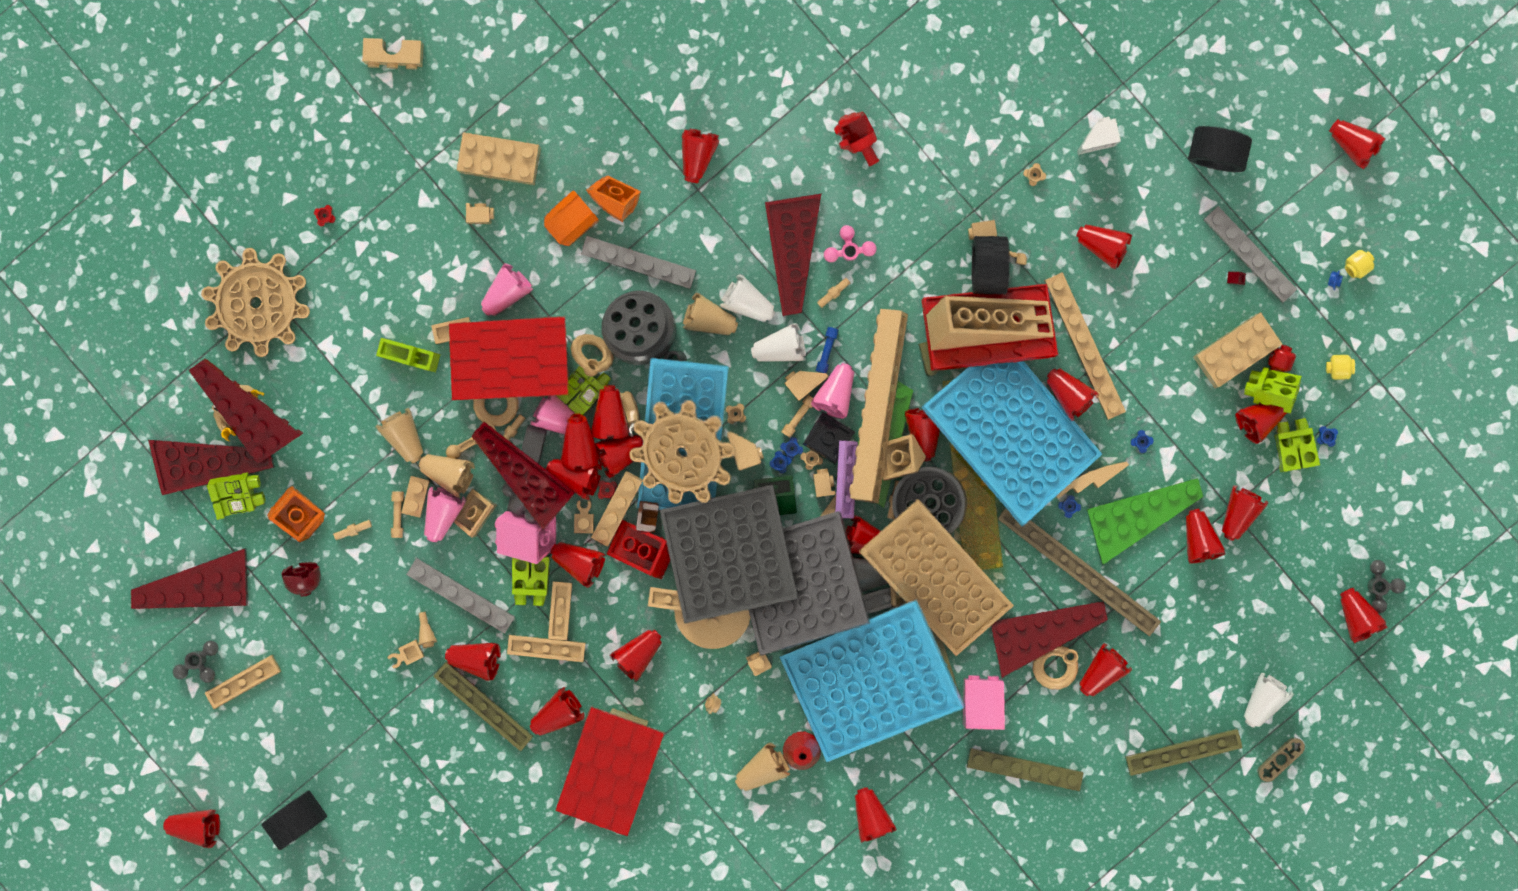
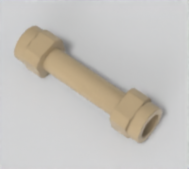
[781,394,813,438]
[391,492,404,538]

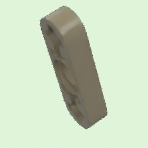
[1257,738,1305,782]

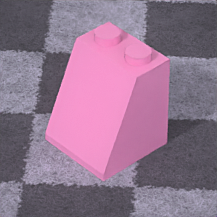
[495,511,556,564]
[963,675,1005,730]

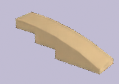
[1055,462,1129,499]

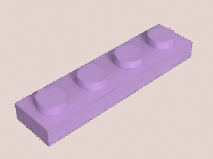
[835,441,858,519]

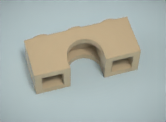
[362,38,424,70]

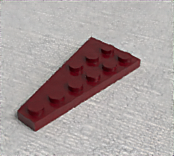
[765,193,822,316]
[188,358,303,464]
[471,422,575,530]
[148,440,275,495]
[131,548,248,609]
[991,601,1108,679]

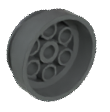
[602,291,676,365]
[892,467,967,534]

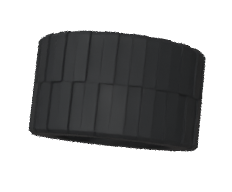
[1188,126,1252,172]
[972,236,1010,294]
[261,790,327,850]

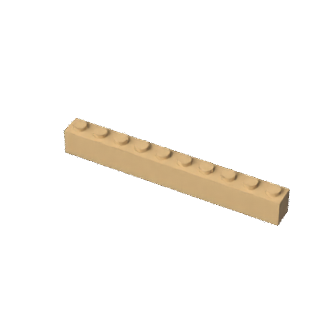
[849,309,908,503]

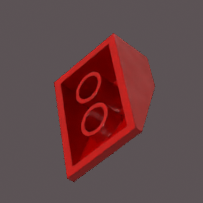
[606,520,670,580]

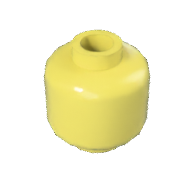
[1345,250,1374,279]
[1326,355,1355,380]

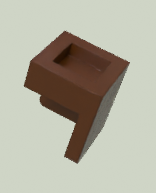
[636,501,659,533]

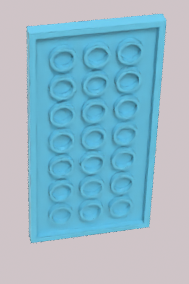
[637,358,728,510]

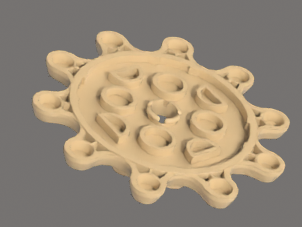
[201,248,310,357]
[630,401,735,504]

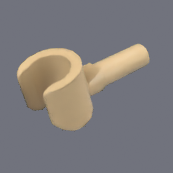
[1009,251,1027,265]

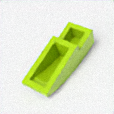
[376,338,441,373]

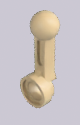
[446,423,496,459]

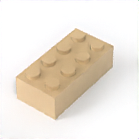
[457,132,541,185]
[1193,313,1282,388]

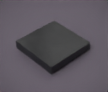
[803,412,855,464]

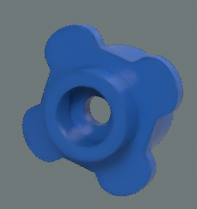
[1328,270,1343,290]
[1317,426,1338,447]
[1130,430,1154,453]
[780,437,803,459]
[770,451,792,474]
[1058,495,1081,518]

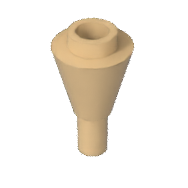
[418,612,437,648]

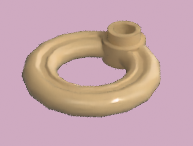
[570,334,614,377]
[473,397,519,427]
[1033,646,1078,690]

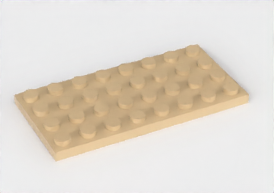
[860,499,1014,656]

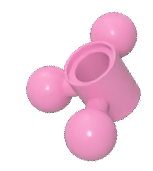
[824,225,877,263]

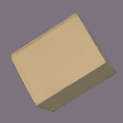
[454,489,497,538]

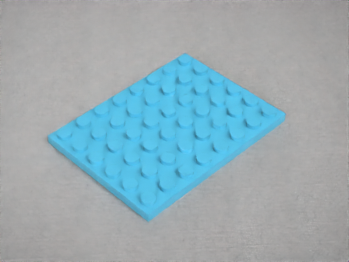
[921,361,1102,526]
[780,599,965,762]

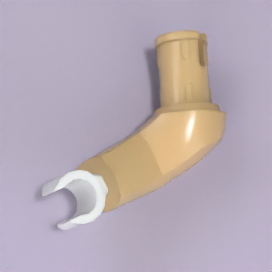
[620,391,640,437]

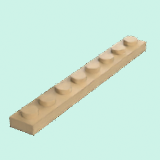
[1045,272,1126,420]

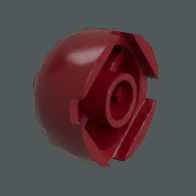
[281,562,321,597]

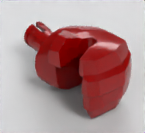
[834,111,880,166]

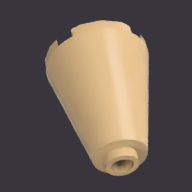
[683,293,738,335]
[376,408,423,463]
[419,454,475,498]
[735,742,790,791]

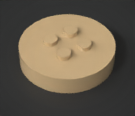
[674,610,750,649]

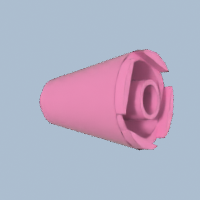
[481,263,533,316]
[811,363,854,419]
[530,395,576,435]
[424,487,466,542]

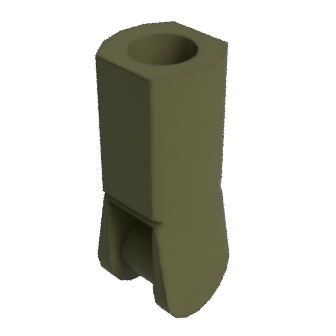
[918,342,938,376]

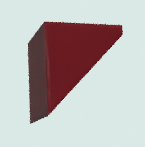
[1227,272,1246,285]

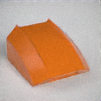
[586,175,641,222]
[544,190,599,246]
[267,486,325,542]

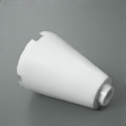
[720,274,775,322]
[751,323,806,362]
[1244,673,1294,728]

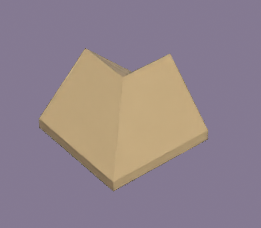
[883,434,926,481]

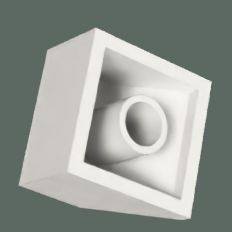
[1077,117,1121,155]

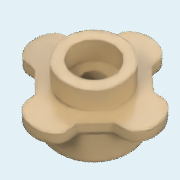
[1023,163,1046,186]
[726,404,746,424]
[800,449,823,470]
[705,694,721,714]

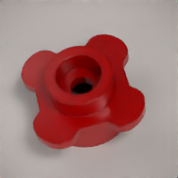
[314,205,336,227]
[598,480,617,500]

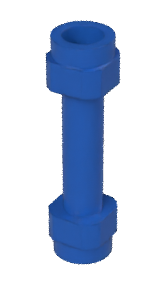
[815,327,839,374]

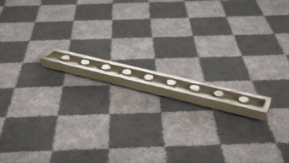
[997,508,1161,637]

